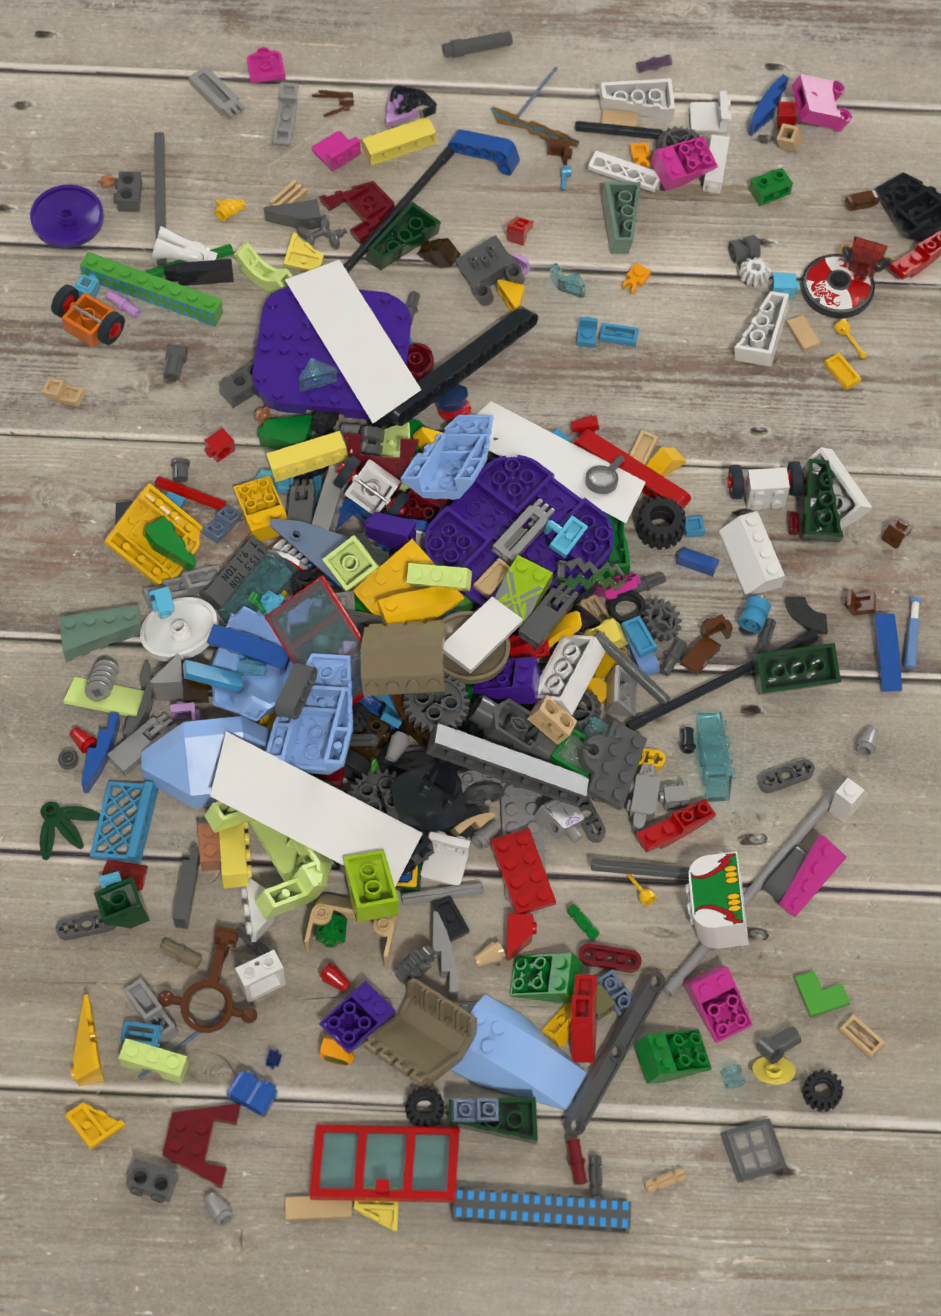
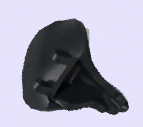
[391,757,466,831]

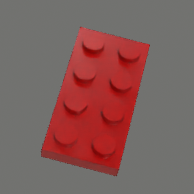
[490,828,556,914]

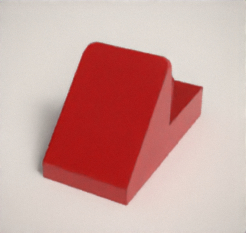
[507,216,534,246]

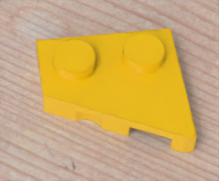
[65,1103,125,1151]

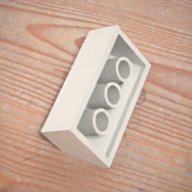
[801,447,872,528]
[719,511,785,597]
[537,635,606,715]

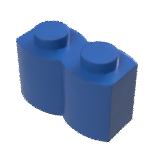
[227,1071,278,1117]

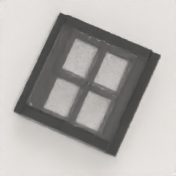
[720,1118,787,1183]

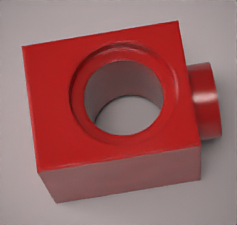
[777,102,797,129]
[204,428,235,463]

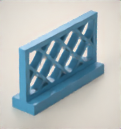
[90,781,158,865]

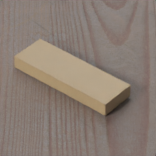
[285,1196,352,1221]

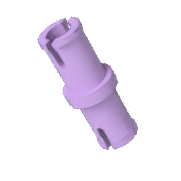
[105,289,142,319]

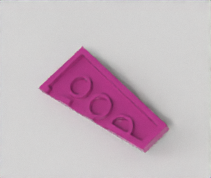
[779,835,847,917]

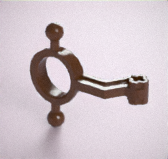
[158,925,257,1033]

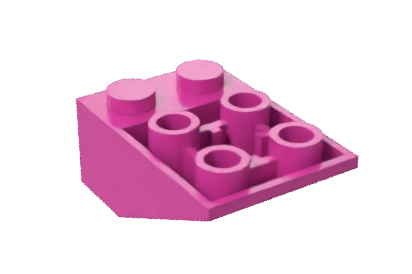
[650,136,718,191]
[683,965,753,1043]

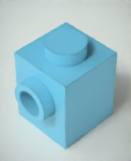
[772,272,799,299]

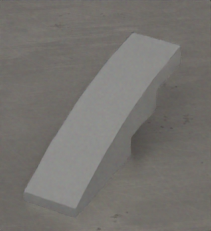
[142,565,220,609]
[433,911,458,999]

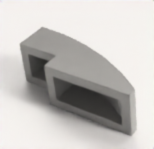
[123,978,179,1046]

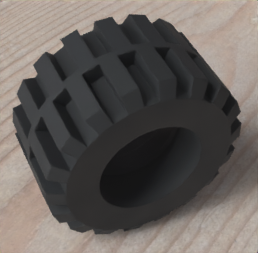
[636,496,686,550]

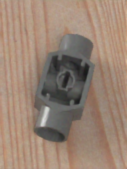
[468,694,557,762]

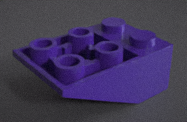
[472,657,540,704]
[319,981,395,1054]

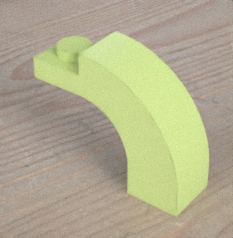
[233,242,293,293]

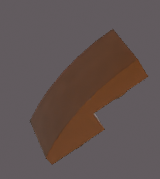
[680,635,721,675]

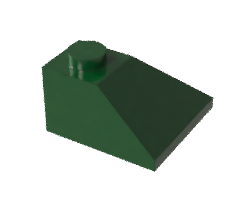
[94,876,150,929]

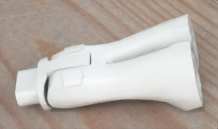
[151,226,218,262]

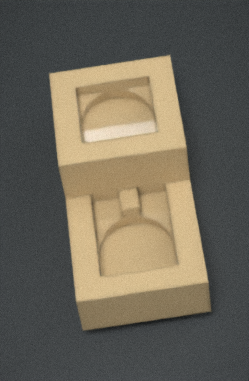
[41,378,86,407]
[450,812,495,837]

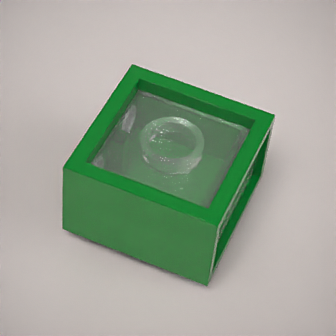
[549,728,594,777]

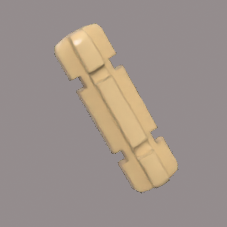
[644,1168,686,1194]

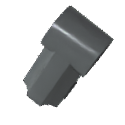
[163,344,188,382]
[756,1026,801,1064]

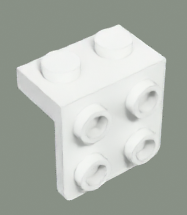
[690,91,731,133]
[421,831,470,886]

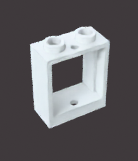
[235,950,286,1003]

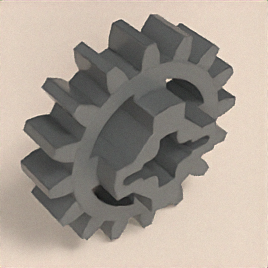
[641,599,682,642]
[395,945,437,984]

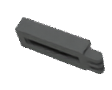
[288,478,316,538]
[518,583,579,650]
[173,848,200,929]

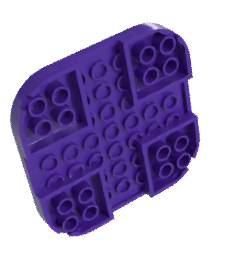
[253,286,411,419]
[424,455,614,631]

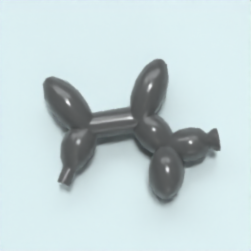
[296,215,347,250]

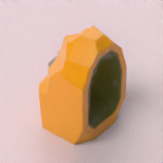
[319,1035,355,1066]

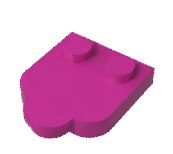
[247,47,286,83]
[593,573,641,600]

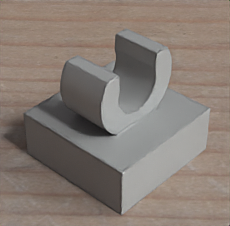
[331,591,355,610]

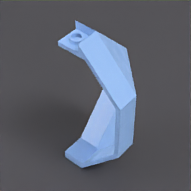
[211,606,294,721]
[141,716,272,808]

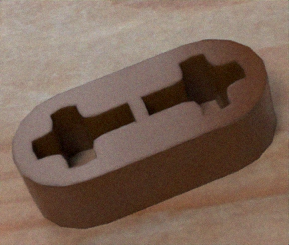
[845,190,880,211]

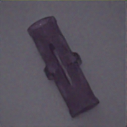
[636,54,672,73]

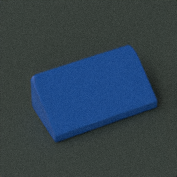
[677,547,720,577]

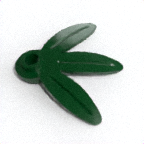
[40,802,100,860]

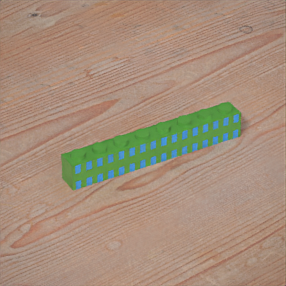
[80,252,223,327]

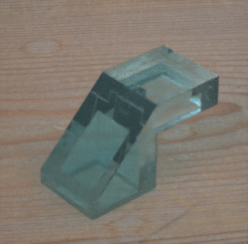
[550,263,586,298]

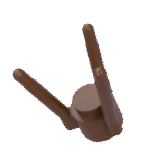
[311,90,354,117]

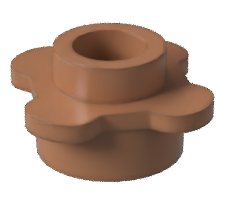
[97,174,117,189]
[254,406,273,426]

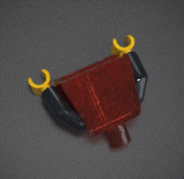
[840,236,896,281]

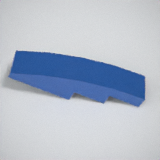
[748,74,788,136]
[874,614,902,692]
[207,624,290,670]
[81,712,121,793]

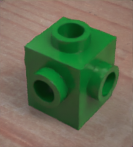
[315,913,347,948]

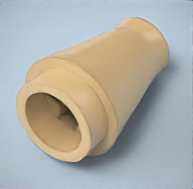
[474,941,506,967]

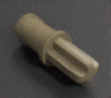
[160,940,202,969]

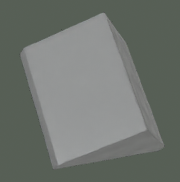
[150,654,184,701]
[605,665,637,718]

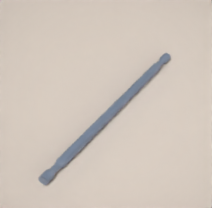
[511,66,558,123]
[138,1013,222,1080]

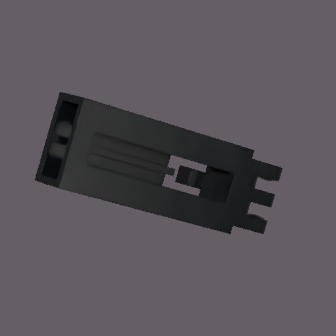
[163,259,234,286]

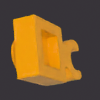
[630,142,651,169]
[622,263,652,294]

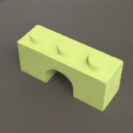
[407,563,472,591]
[118,1038,189,1084]

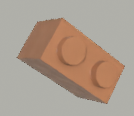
[197,823,221,872]

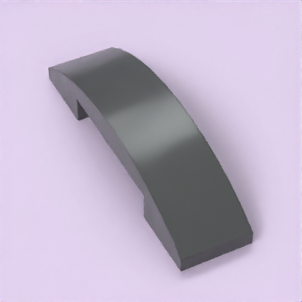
[123,663,154,740]

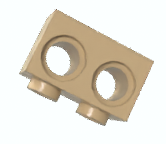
[528,695,577,745]

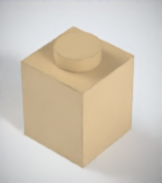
[776,124,804,153]

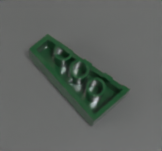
[801,459,844,542]

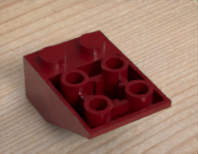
[396,489,454,523]

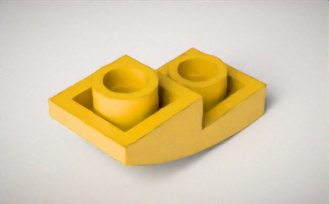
[548,611,582,647]

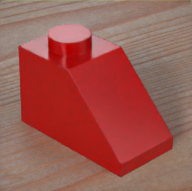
[506,914,537,961]

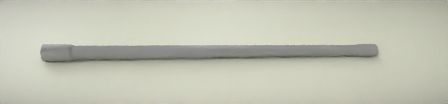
[663,781,843,997]

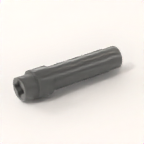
[442,31,513,58]

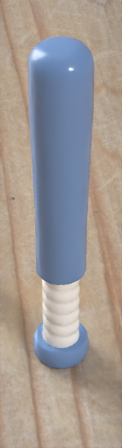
[904,596,922,669]

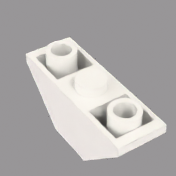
[241,878,275,942]

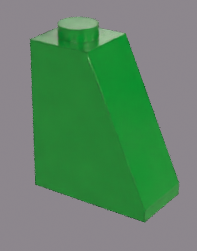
[257,415,313,450]

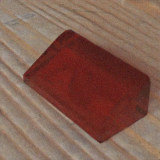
[102,860,148,890]

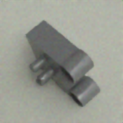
[455,235,525,306]

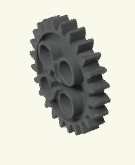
[403,675,470,735]
[347,769,400,821]

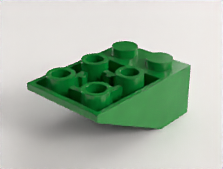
[510,953,582,1003]
[634,1029,712,1084]

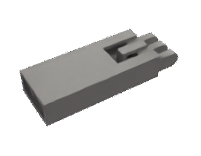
[189,66,245,119]
[492,499,555,565]
[107,713,179,776]

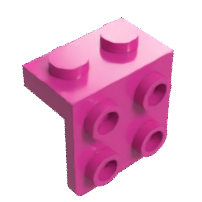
[312,131,361,172]

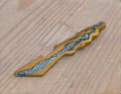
[491,107,579,147]

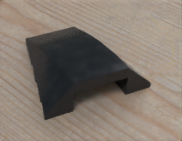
[875,172,941,242]

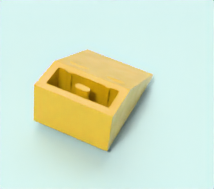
[233,475,288,542]

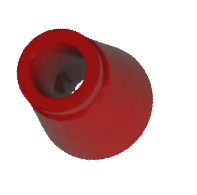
[571,414,599,433]
[69,727,97,754]
[319,963,351,993]

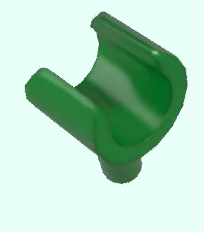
[247,591,266,614]

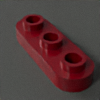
[578,943,642,973]

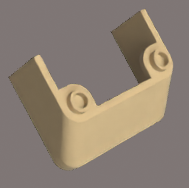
[304,894,399,968]

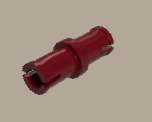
[566,1138,588,1185]

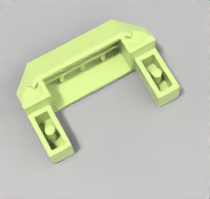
[205,801,332,920]

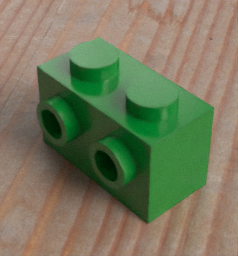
[749,167,793,207]

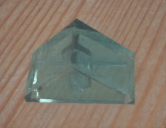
[299,358,337,392]

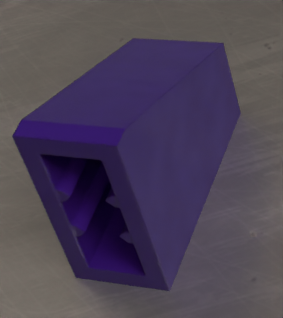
[364,512,416,552]

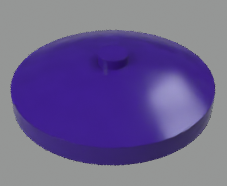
[30,185,104,248]

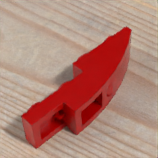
[889,231,941,280]
[635,799,716,853]
[571,974,598,1063]

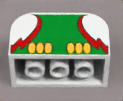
[686,852,749,949]

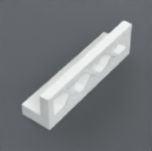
[588,151,661,193]

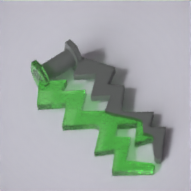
[555,557,626,591]

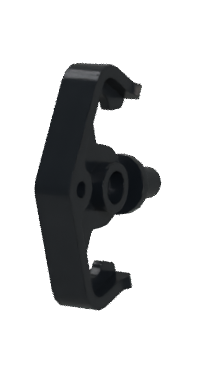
[390,86,437,118]

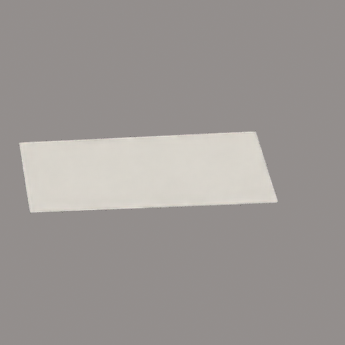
[285,260,421,423]
[476,401,646,523]
[210,731,423,886]

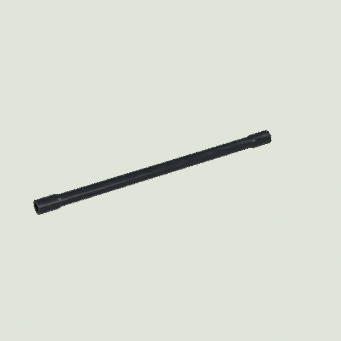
[343,147,455,273]
[625,629,818,731]

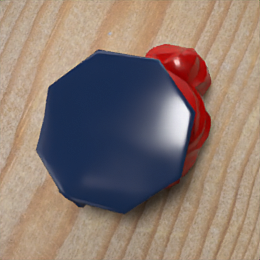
[435,384,472,422]

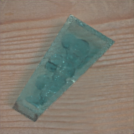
[217,555,297,624]
[696,712,735,802]

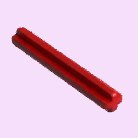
[155,476,226,510]

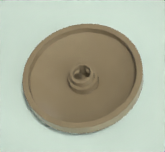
[442,611,510,684]

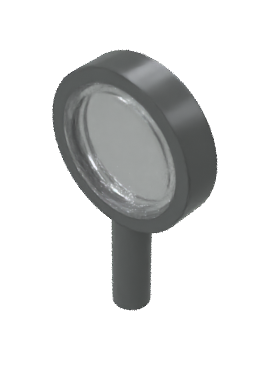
[585,455,624,494]

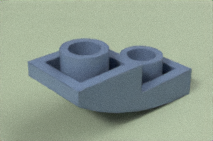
[202,504,242,543]
[597,969,633,1016]
[451,1098,499,1122]

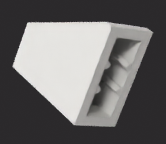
[703,135,730,194]
[829,778,869,824]

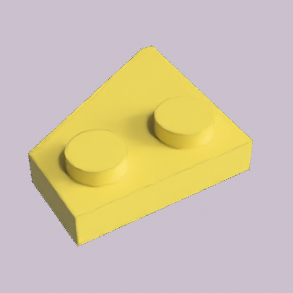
[283,232,324,272]
[354,1187,399,1232]

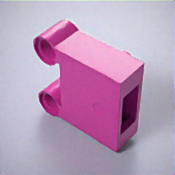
[791,74,852,132]

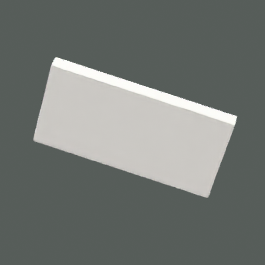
[443,597,523,674]

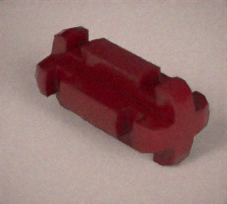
[788,512,799,535]

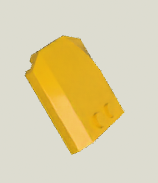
[103,483,202,586]

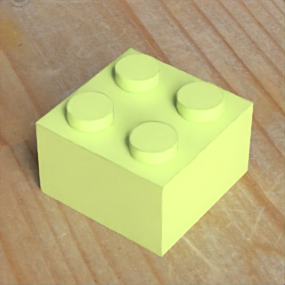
[322,535,380,591]

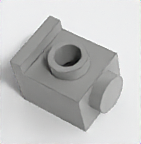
[659,781,690,810]

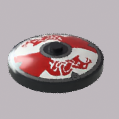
[801,254,875,319]

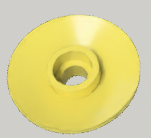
[752,1057,796,1085]

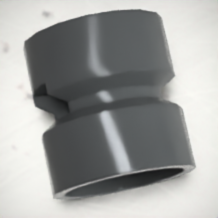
[728,235,761,264]
[360,426,385,456]

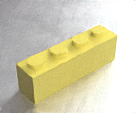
[362,117,436,166]
[266,431,349,482]
[219,821,252,889]

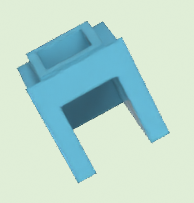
[73,274,101,299]

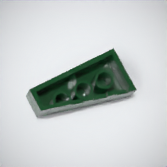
[366,202,441,270]
[448,1097,538,1145]

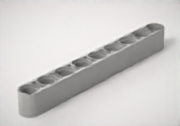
[311,423,363,533]

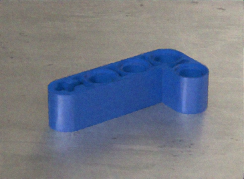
[448,129,520,176]

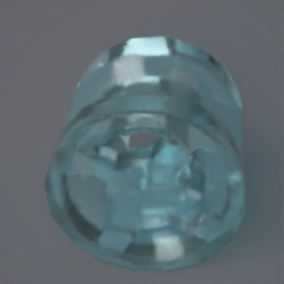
[721,1065,746,1089]

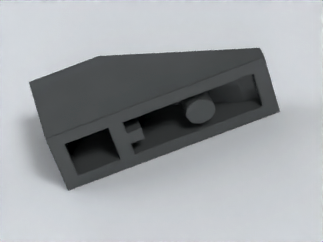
[264,199,321,230]

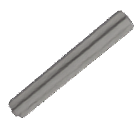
[401,882,483,905]

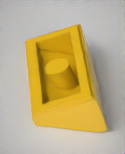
[541,1002,572,1048]

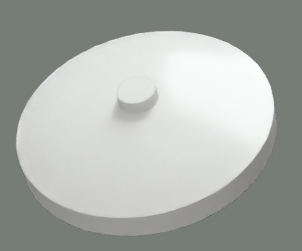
[140,597,219,662]

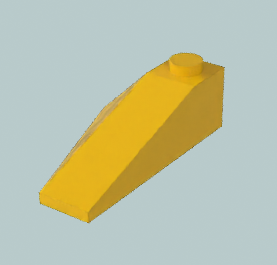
[378,587,461,626]
[70,994,104,1087]

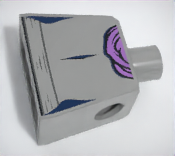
[534,799,584,843]

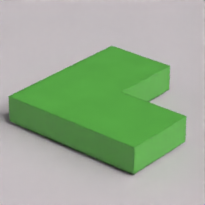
[794,971,850,1018]

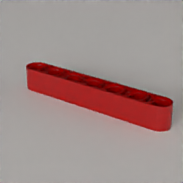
[573,429,691,510]

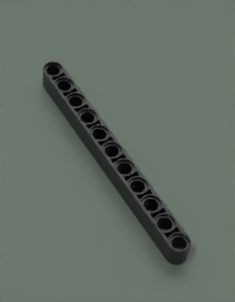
[384,306,538,426]

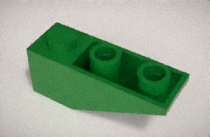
[142,516,196,571]

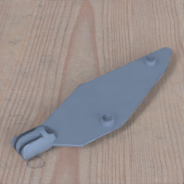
[270,519,391,591]

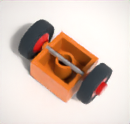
[51,284,125,348]

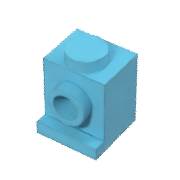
[148,586,175,619]

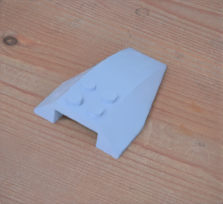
[401,415,494,500]
[266,653,353,775]
[450,994,587,1111]

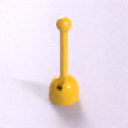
[834,319,867,359]
[626,874,657,907]

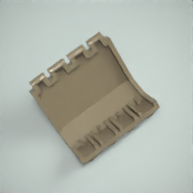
[360,620,446,696]
[363,977,477,1087]

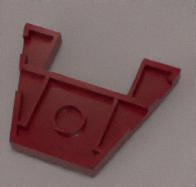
[320,181,395,244]
[344,433,419,496]
[162,1104,241,1189]

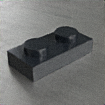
[432,896,470,942]

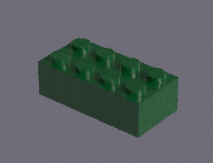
[752,643,841,695]

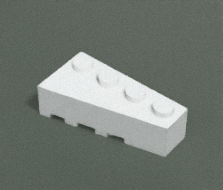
[599,78,675,120]
[735,291,789,367]

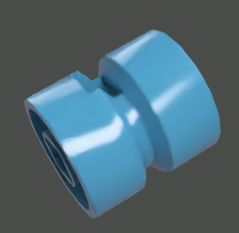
[738,596,771,633]

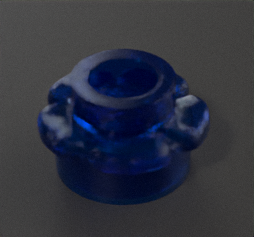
[265,1049,282,1070]

